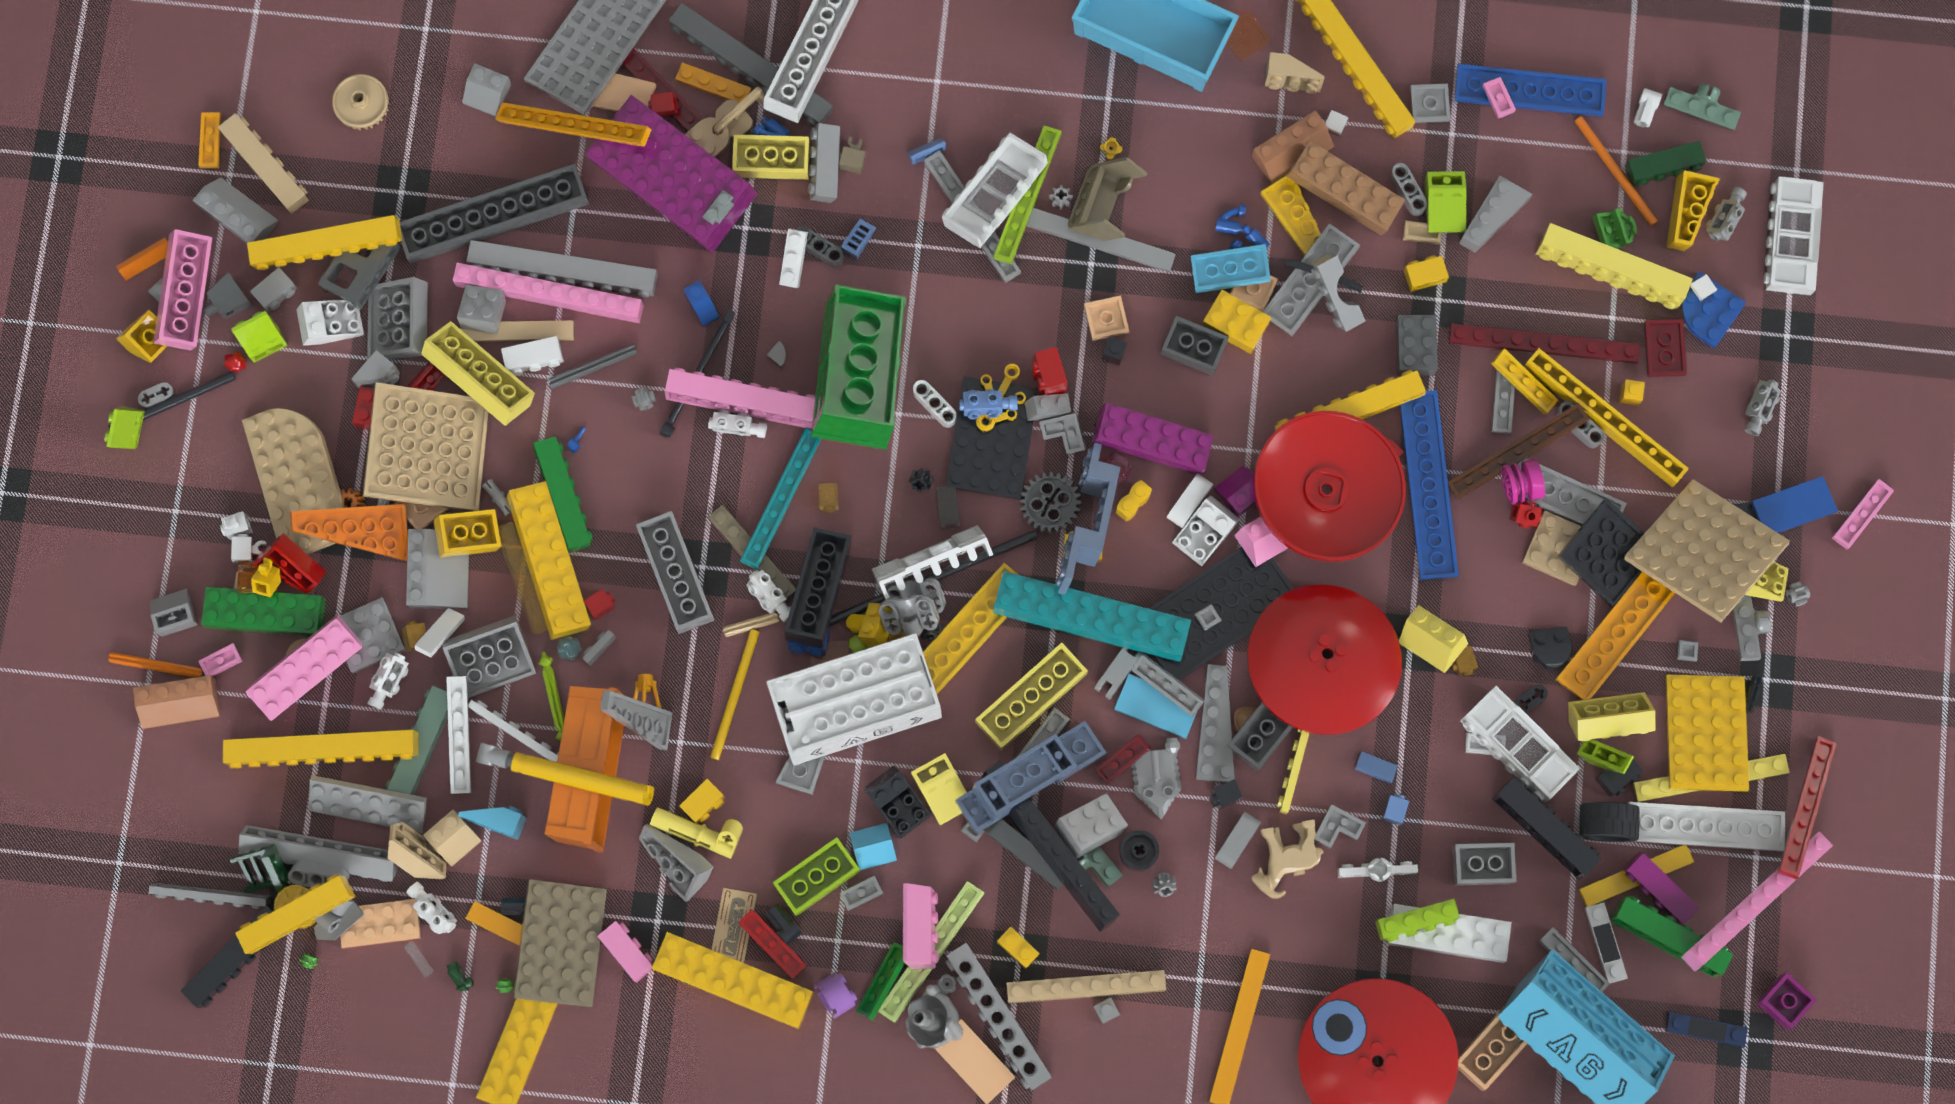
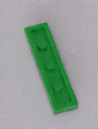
[856,942,905,1021]

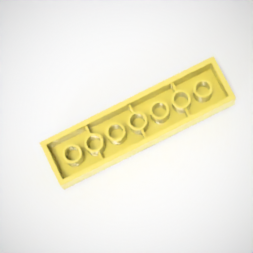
[1536,223,1693,309]

